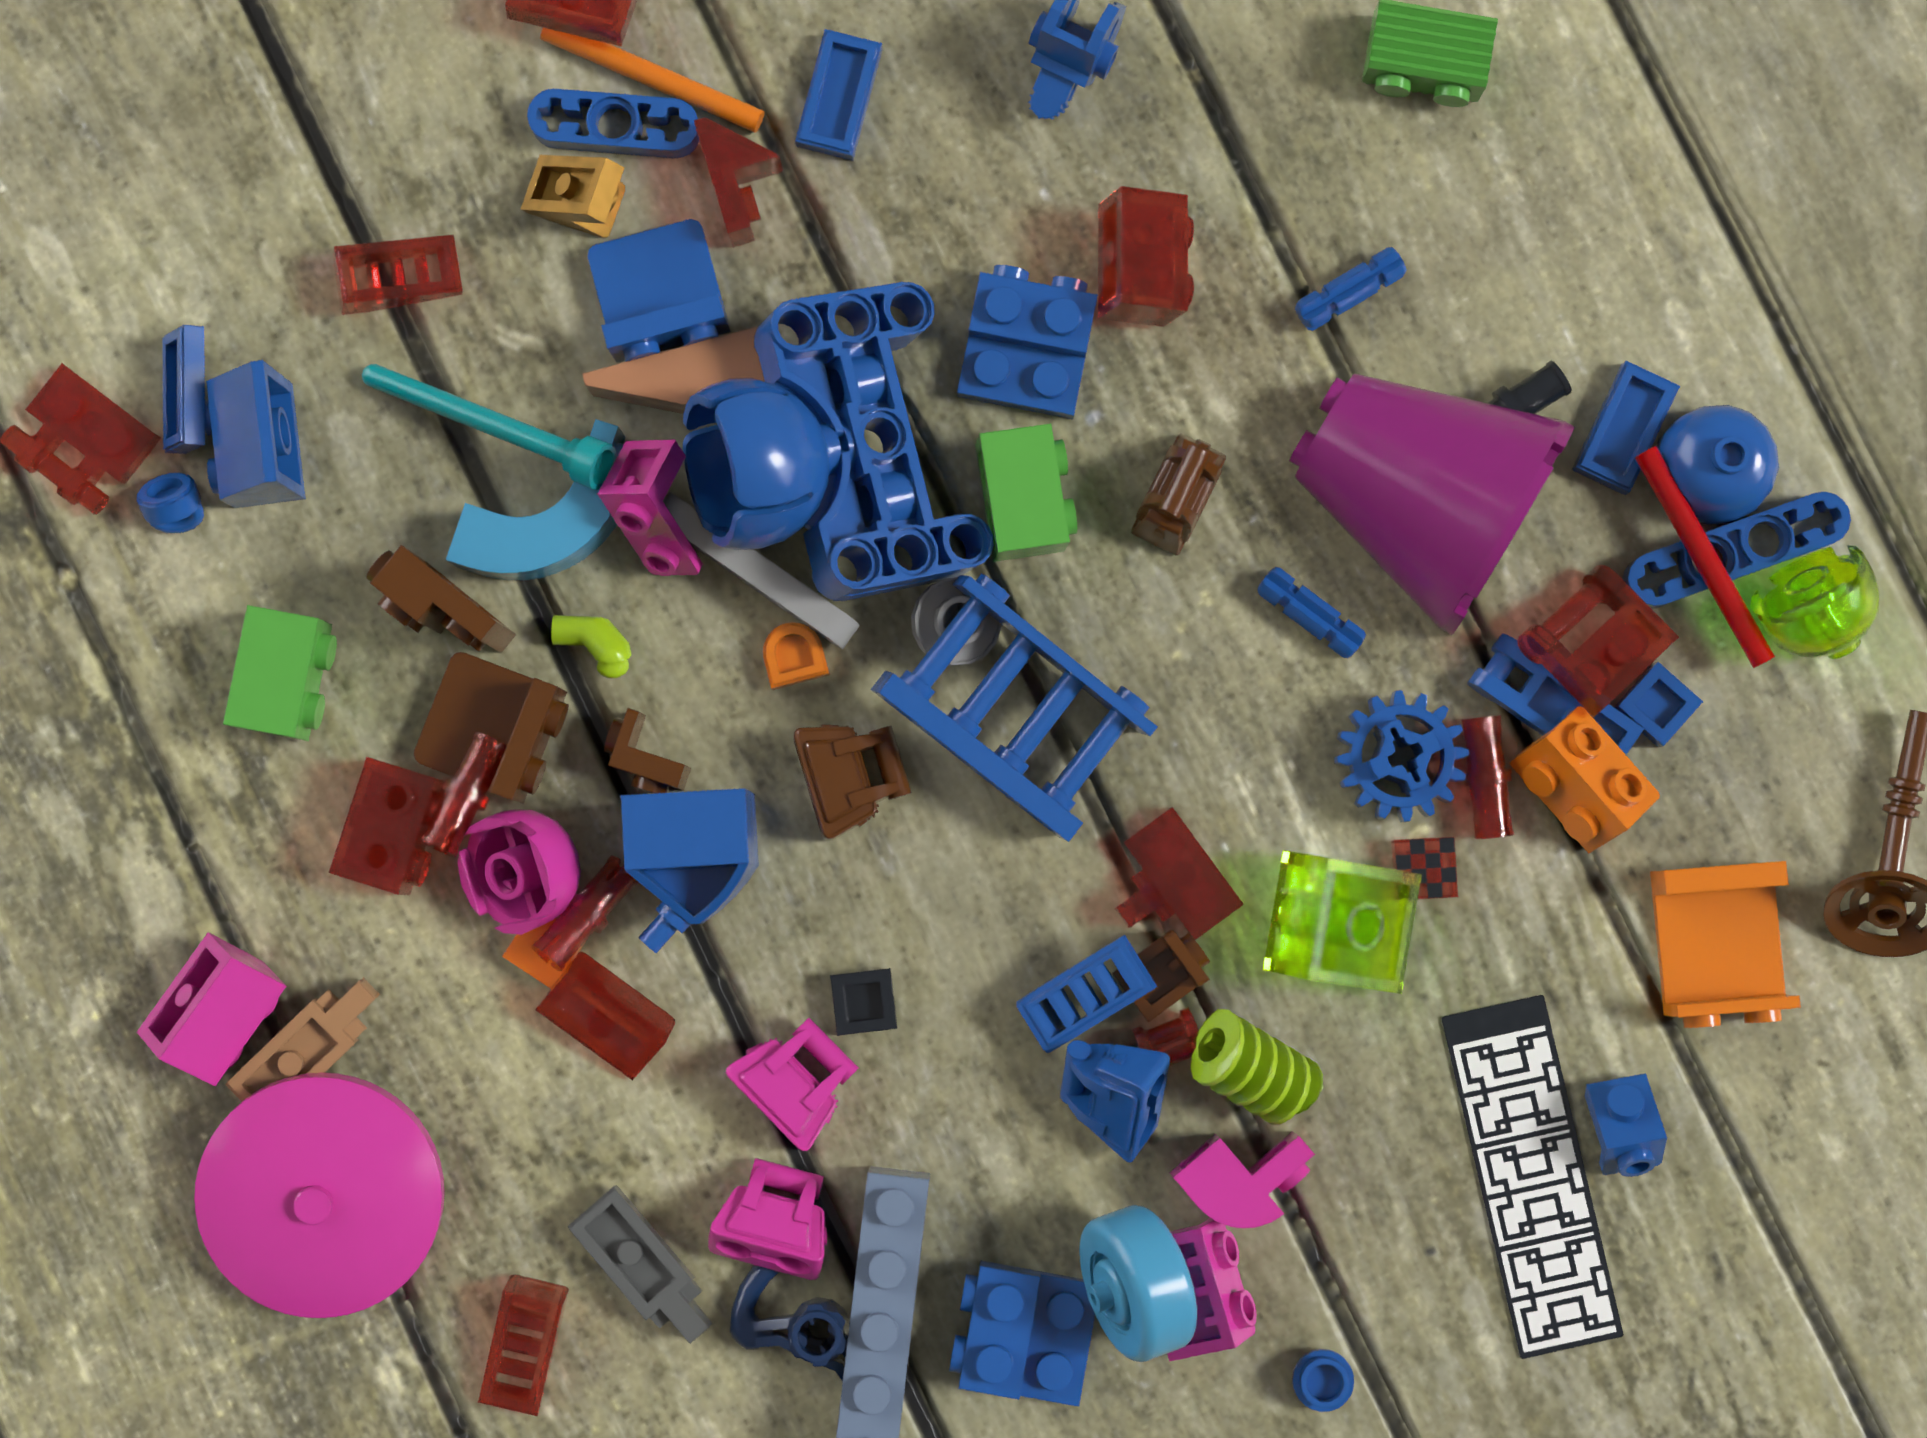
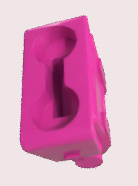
[726,1018,859,1151]
[708,1158,827,1280]

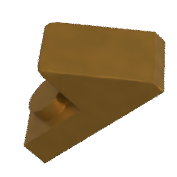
[520,155,625,238]

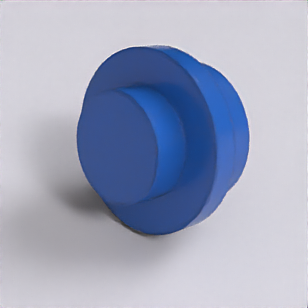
[1292,1349,1354,1412]

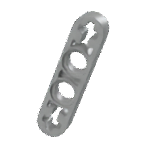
[663,492,860,650]

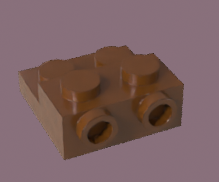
[366,545,516,653]

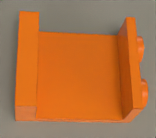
[1650,861,1801,1028]

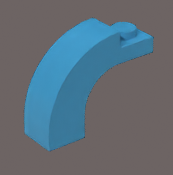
[446,419,626,580]

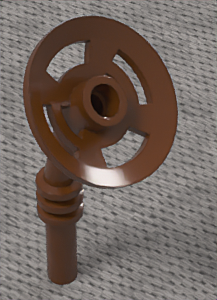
[1823,710,1927,957]

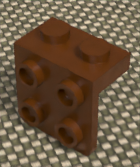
[414,652,569,804]

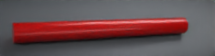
[1634,446,1775,668]

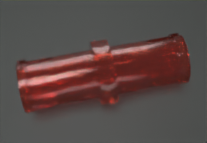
[1461,715,1514,839]
[420,732,507,858]
[531,855,639,971]

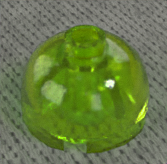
[1750,545,1880,659]

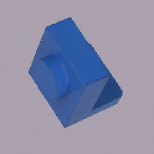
[1584,1073,1667,1177]

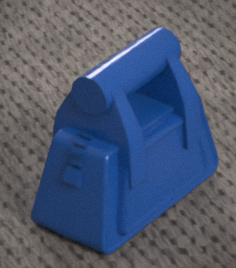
[1060,1040,1170,1162]

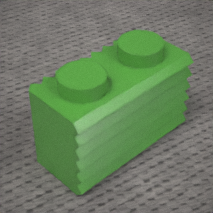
[1362,0,1498,107]

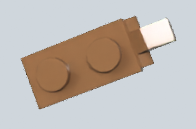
[225,977,380,1101]

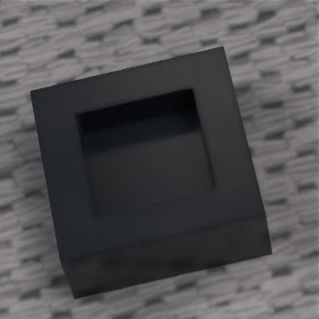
[830,968,898,1036]

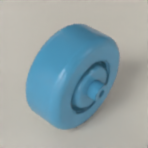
[1079,1205,1197,1362]

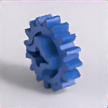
[1334,690,1469,823]

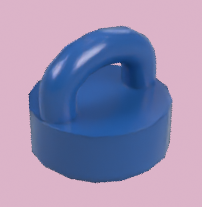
[137,473,204,533]

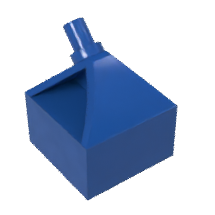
[621,788,759,953]

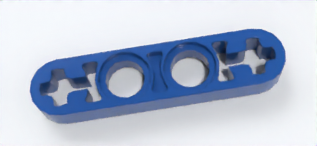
[1621,491,1851,609]

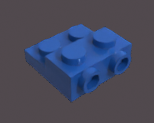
[957,265,1098,419]
[949,1260,1095,1407]

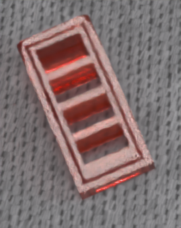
[333,234,463,315]
[478,1275,569,1416]

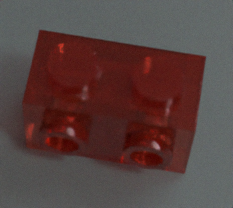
[1098,186,1194,327]
[329,757,450,895]

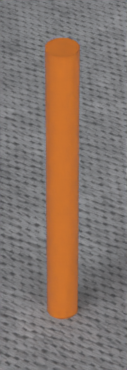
[540,18,765,133]

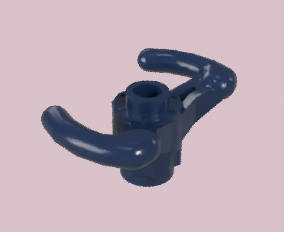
[730,1265,850,1382]

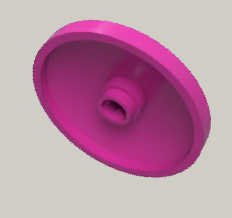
[194,1073,445,1318]

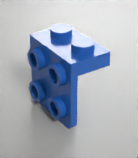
[587,219,731,363]

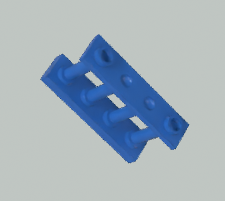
[870,573,1158,842]

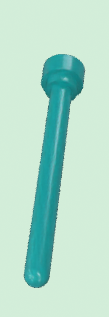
[362,364,616,490]

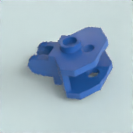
[1028,0,1127,120]

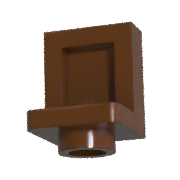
[604,708,691,794]
[1112,930,1210,1022]

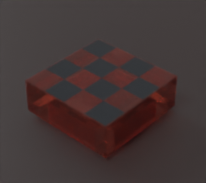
[1391,837,1458,900]

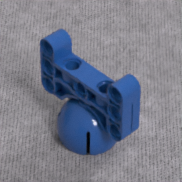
[682,282,994,601]

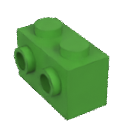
[975,424,1078,562]
[223,605,337,741]

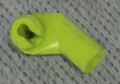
[551,615,632,678]

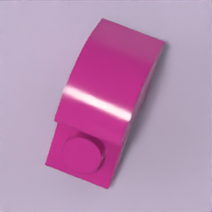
[1169,1131,1315,1228]

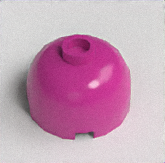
[457,809,581,935]

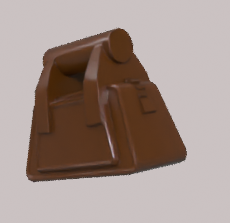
[1131,433,1226,556]
[794,724,912,841]

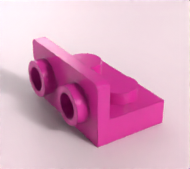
[1167,1218,1257,1362]

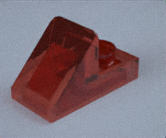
[694,117,783,247]

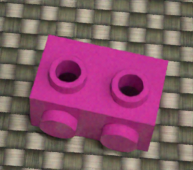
[137,932,286,1086]

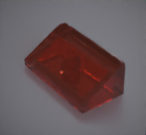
[535,951,675,1081]

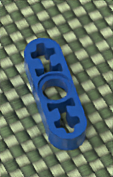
[527,89,701,158]

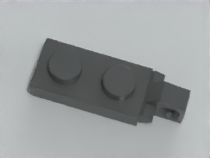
[568,1185,712,1344]

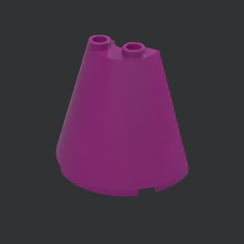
[1289,374,1575,636]

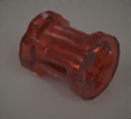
[1132,1007,1199,1067]

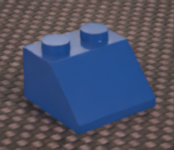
[205,360,306,508]

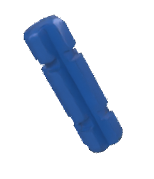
[1295,247,1407,331]
[1257,567,1366,658]

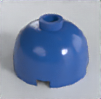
[1657,405,1779,526]

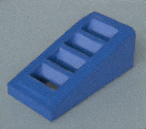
[1016,934,1157,1053]

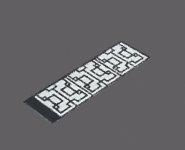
[1442,995,1624,1359]

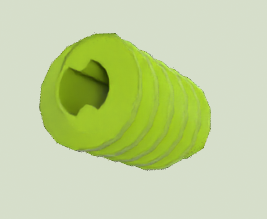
[1190,1009,1323,1125]

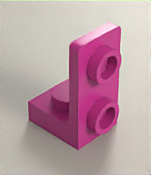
[598,440,703,576]

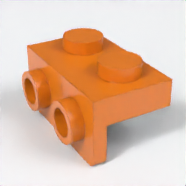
[1509,706,1660,854]

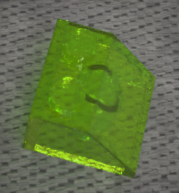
[1263,850,1422,994]

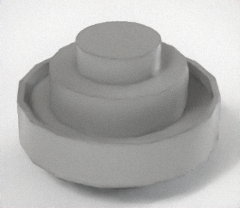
[911,577,1002,666]

